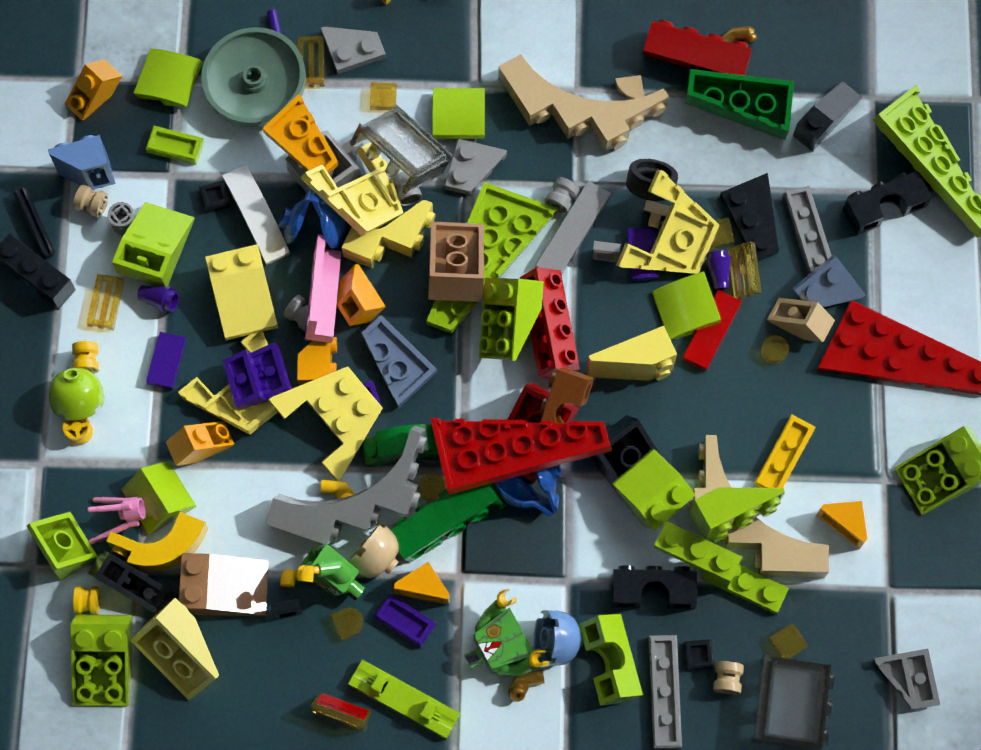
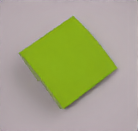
[134,48,203,108]
[433,88,485,139]
[652,271,721,340]

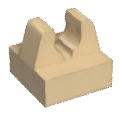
[644,200,670,229]

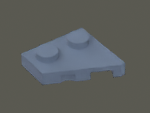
[792,255,866,307]

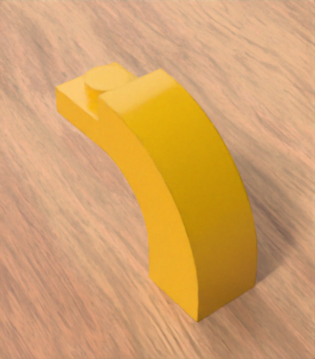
[106,512,208,572]

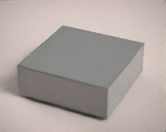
[592,241,621,263]

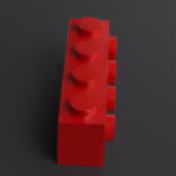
[643,20,752,76]
[520,267,580,379]

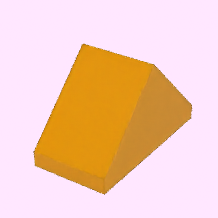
[816,501,868,549]
[394,562,450,605]

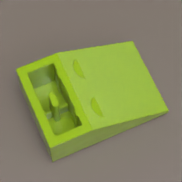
[112,202,195,287]
[479,278,544,361]
[894,426,981,515]
[689,487,785,542]
[70,614,133,706]

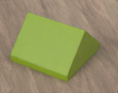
[121,461,197,536]
[26,512,98,580]

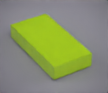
[146,126,204,165]

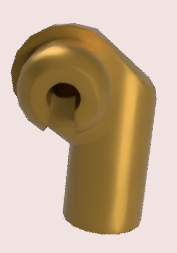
[722,26,757,44]
[508,670,545,702]

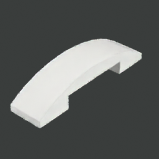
[222,165,290,265]

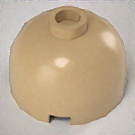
[348,522,399,578]

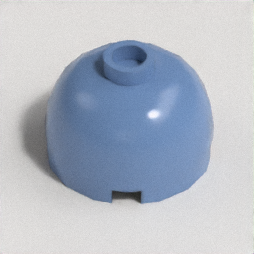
[534,610,583,666]

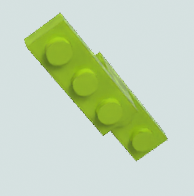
[653,521,789,615]

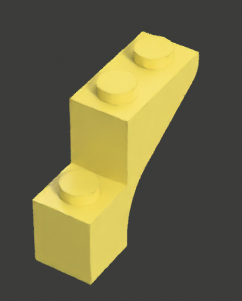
[342,200,436,268]

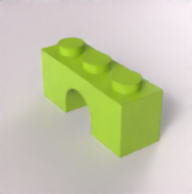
[579,614,643,705]

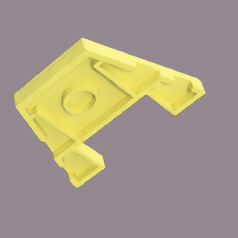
[301,139,403,236]
[616,170,719,274]
[178,332,278,435]
[268,366,383,481]

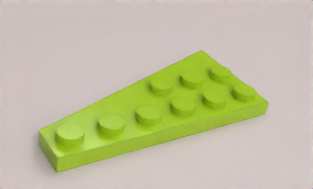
[873,85,981,238]
[426,182,558,334]

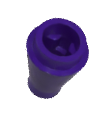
[705,250,731,291]
[137,285,179,313]

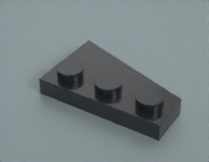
[720,173,779,263]

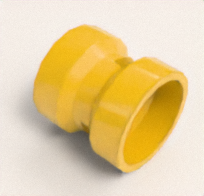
[72,341,99,374]

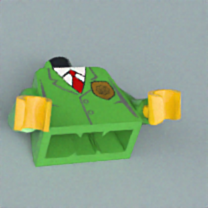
[280,544,365,600]
[464,589,549,677]

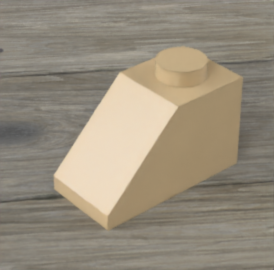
[767,298,835,342]

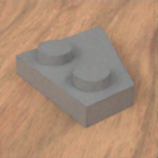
[321,27,386,74]
[445,139,507,195]
[874,648,940,710]

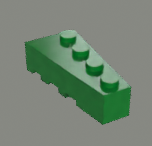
[685,69,794,140]
[391,483,508,562]

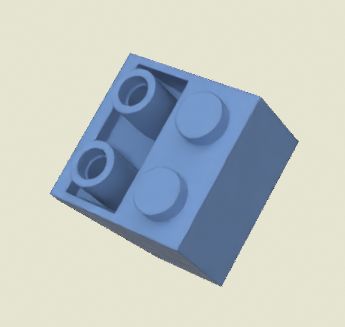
[48,135,116,190]

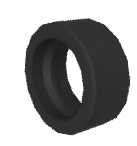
[626,159,678,201]

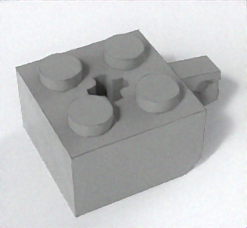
[285,131,363,192]

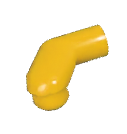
[320,479,355,499]

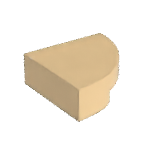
[615,75,644,99]

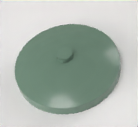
[201,27,306,127]

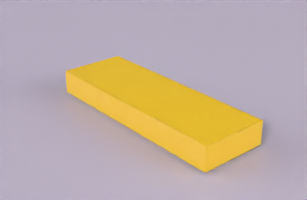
[754,414,816,488]

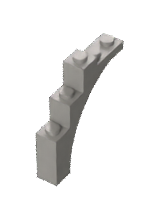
[265,426,427,544]

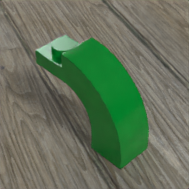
[363,424,440,467]

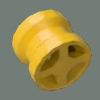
[63,418,93,445]
[73,586,100,615]

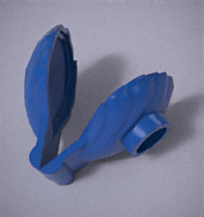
[278,186,346,249]
[493,465,561,516]

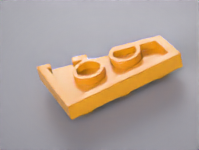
[262,93,338,174]

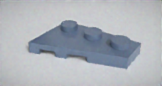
[362,315,437,408]

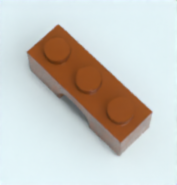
[540,367,594,423]

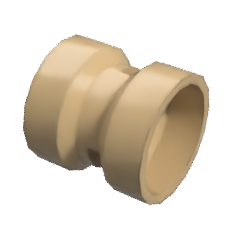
[73,185,109,218]
[713,661,744,695]

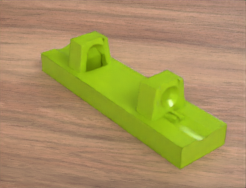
[348,660,460,740]

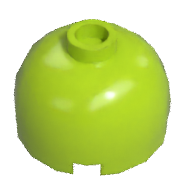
[49,368,105,421]

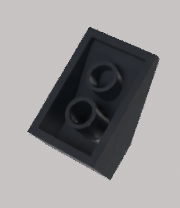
[590,415,661,516]

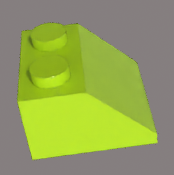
[612,449,695,531]

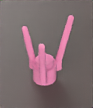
[87,496,146,545]

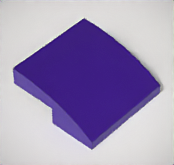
[222,342,292,409]

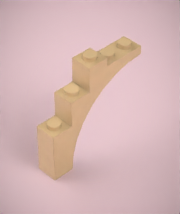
[498,54,669,152]
[687,435,829,578]

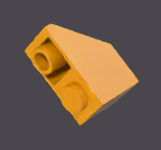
[64,59,122,120]
[336,264,386,326]
[297,337,337,386]
[166,421,235,466]

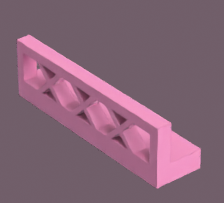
[305,234,341,343]

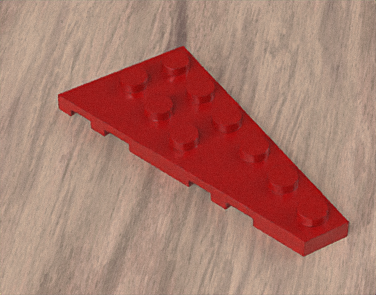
[817,300,981,395]
[430,418,612,495]

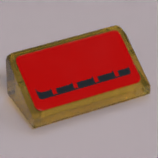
[311,693,372,731]

